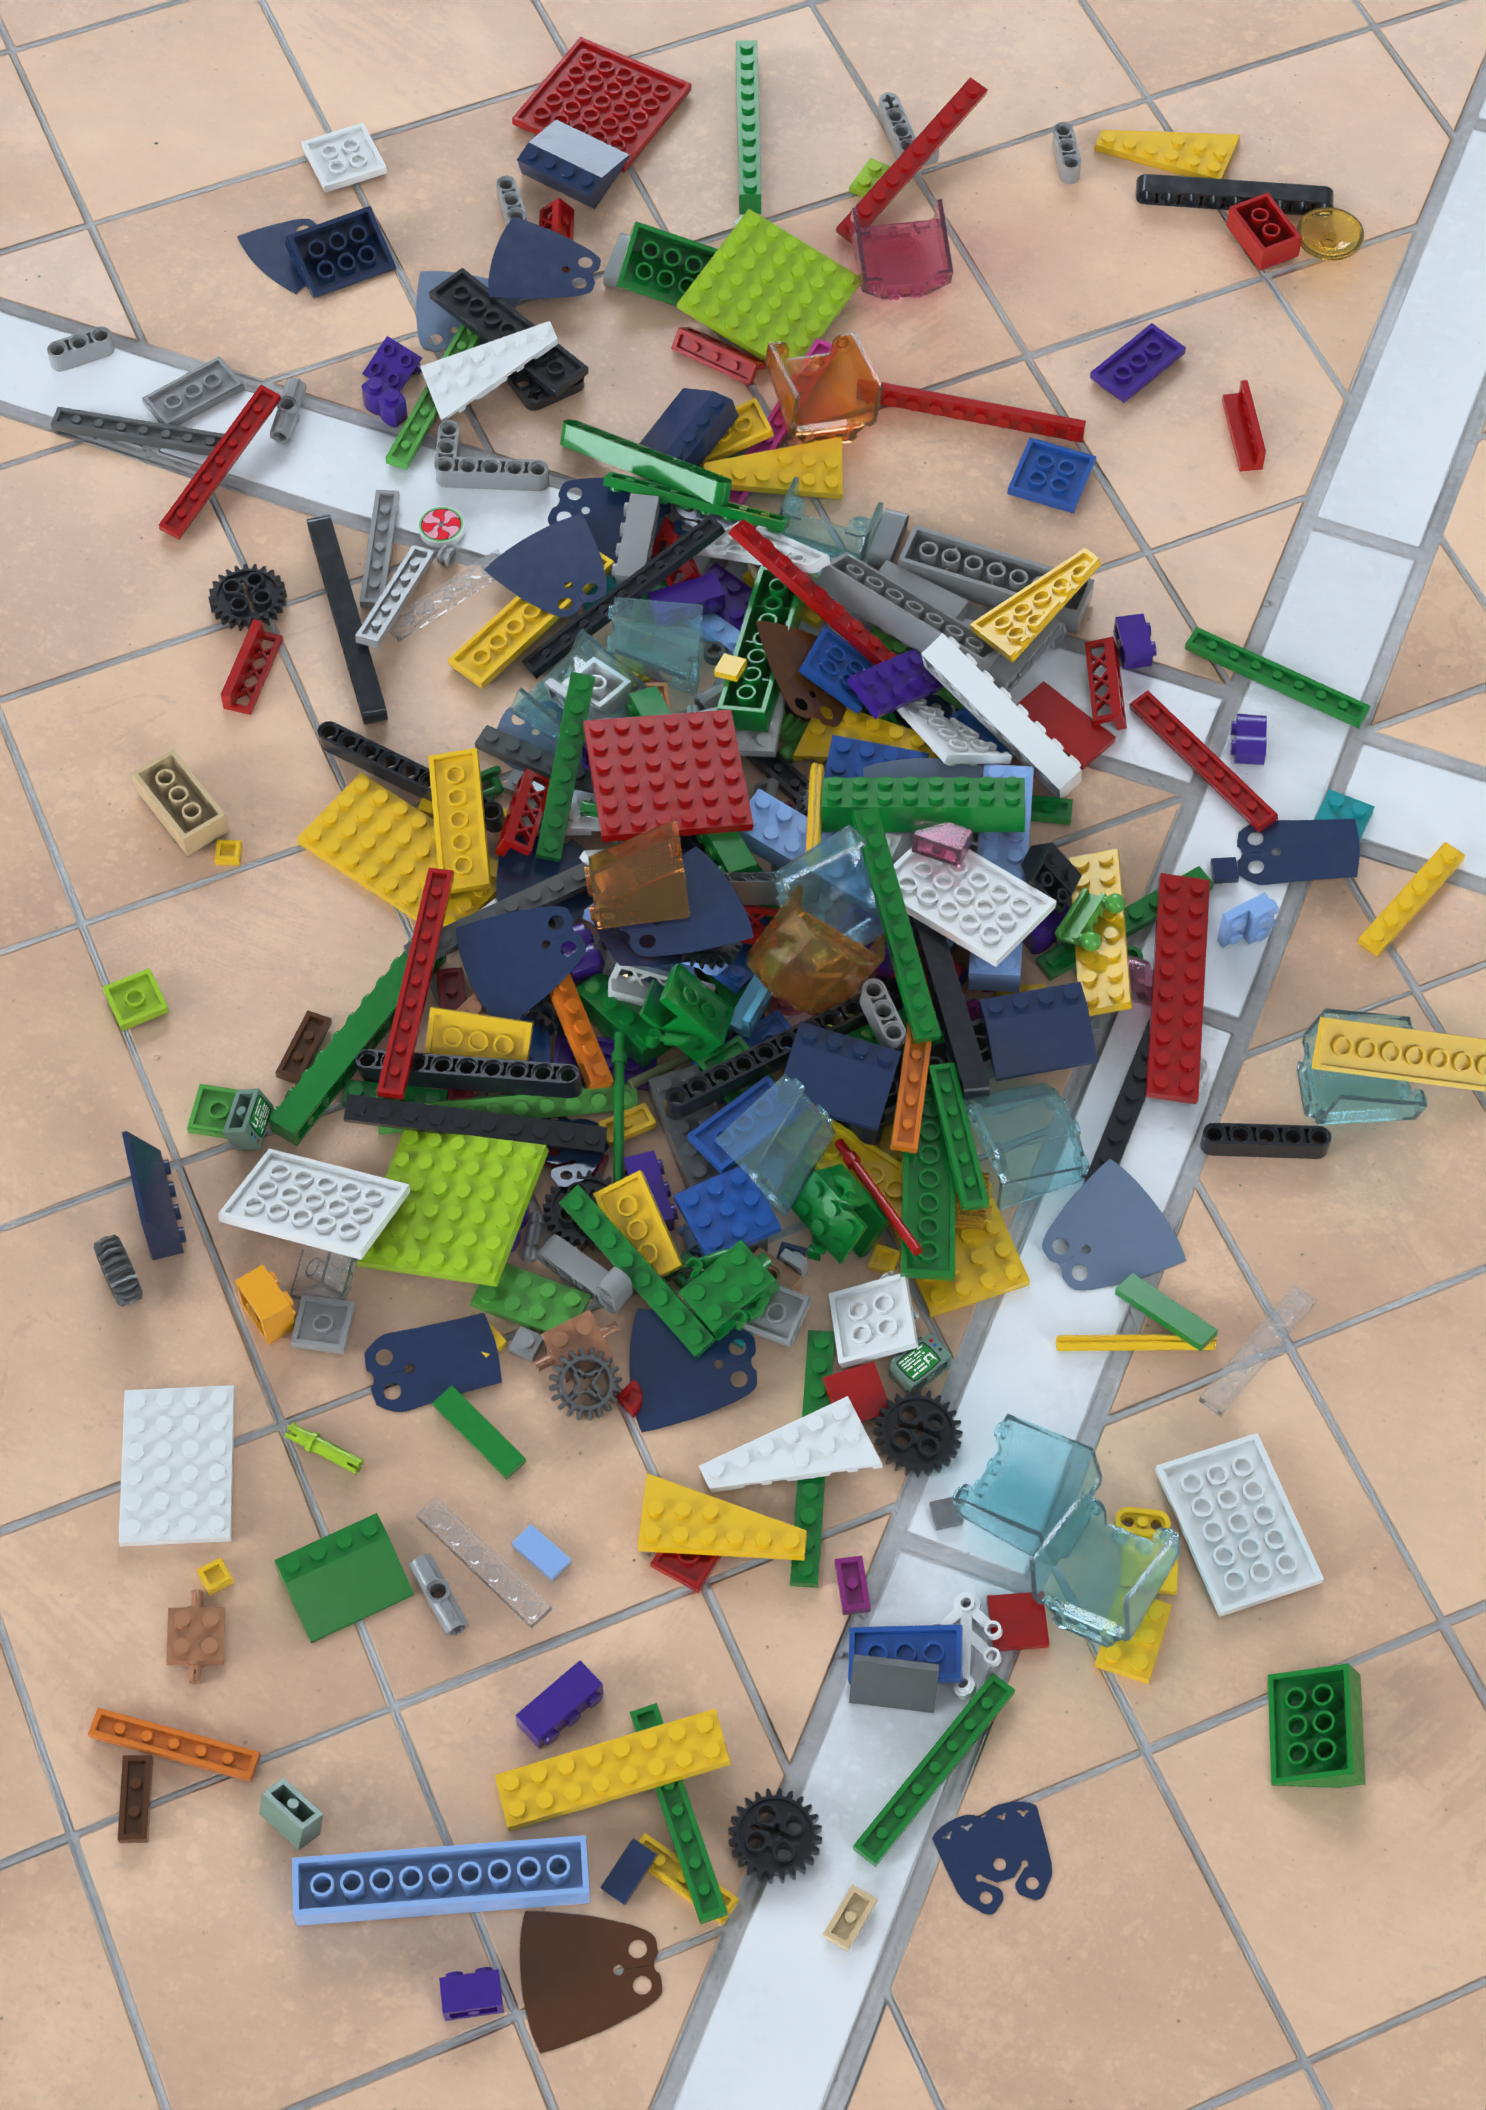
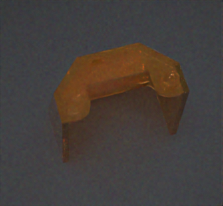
[765,332,883,444]
[584,820,690,929]
[747,884,885,1016]

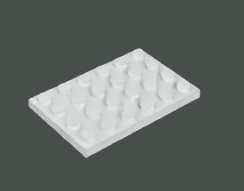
[871,832,1056,967]
[218,1149,410,1260]
[119,1385,235,1547]
[1155,1433,1324,1617]

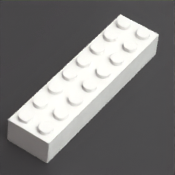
[921,633,1082,798]

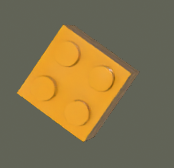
[235,1265,297,1345]

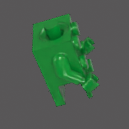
[639,963,735,1062]
[791,1164,890,1264]
[679,1240,780,1341]

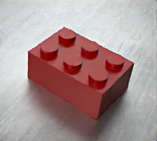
[1226,193,1302,271]

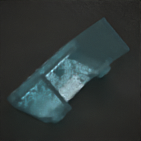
[779,477,884,569]

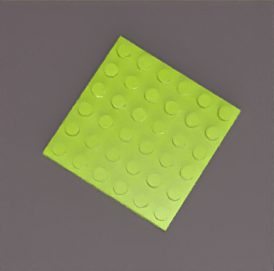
[677,209,863,378]
[351,1130,549,1287]

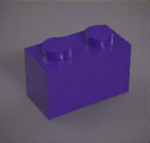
[1113,613,1157,670]
[439,1967,504,2021]

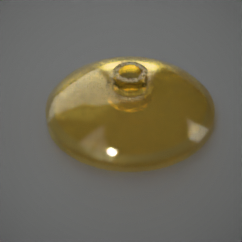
[1296,207,1364,261]

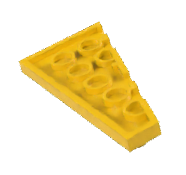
[1094,130,1240,179]
[703,437,843,500]
[793,706,939,762]

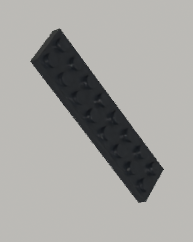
[429,268,589,398]

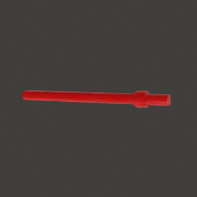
[834,1139,923,1256]

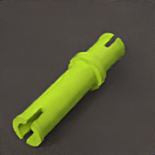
[285,1422,364,1475]

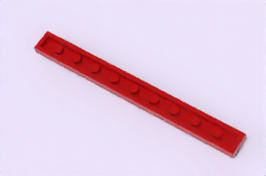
[836,77,988,244]
[857,378,1086,443]
[728,519,898,665]
[377,868,455,1100]

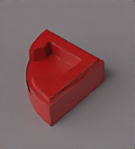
[615,1379,643,1418]

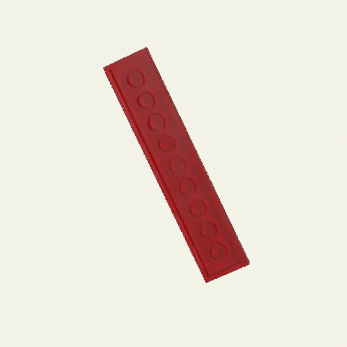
[1145,873,1210,1104]

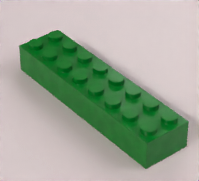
[717,566,806,732]
[821,776,1025,832]

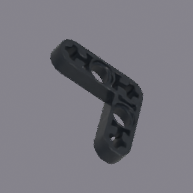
[506,371,585,411]

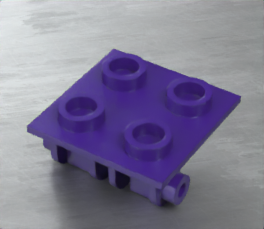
[362,336,422,392]

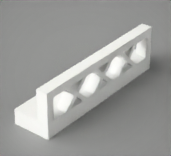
[608,962,715,1006]

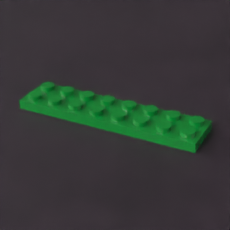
[900,1083,956,1281]

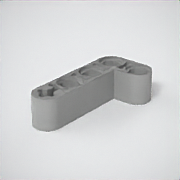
[878,92,939,166]
[988,617,1067,692]
[536,1234,633,1314]

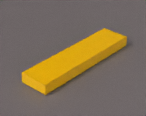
[639,1833,739,1925]

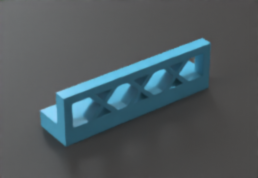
[728,940,795,1038]

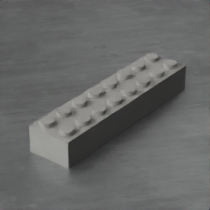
[898,525,1095,633]
[816,552,1001,672]

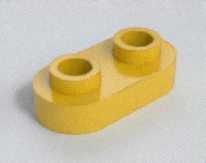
[1114,1507,1171,1538]

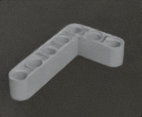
[434,420,550,491]

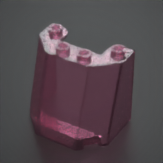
[849,199,953,300]

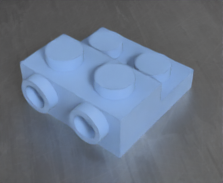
[1217,892,1279,948]

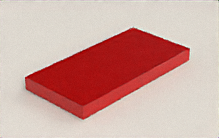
[1016,681,1116,770]

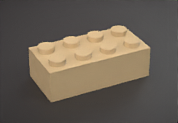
[131,749,230,856]

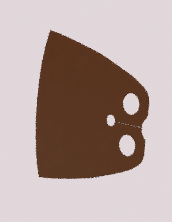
[756,621,847,727]
[520,1911,662,2053]

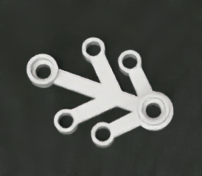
[931,1591,1003,1700]

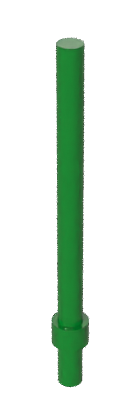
[611,1032,627,1183]

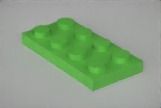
[471,1263,591,1334]

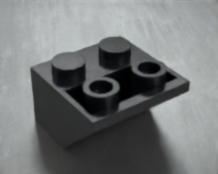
[1021,842,1082,914]

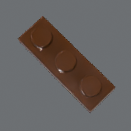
[275,1010,332,1084]
[118,1755,153,1843]

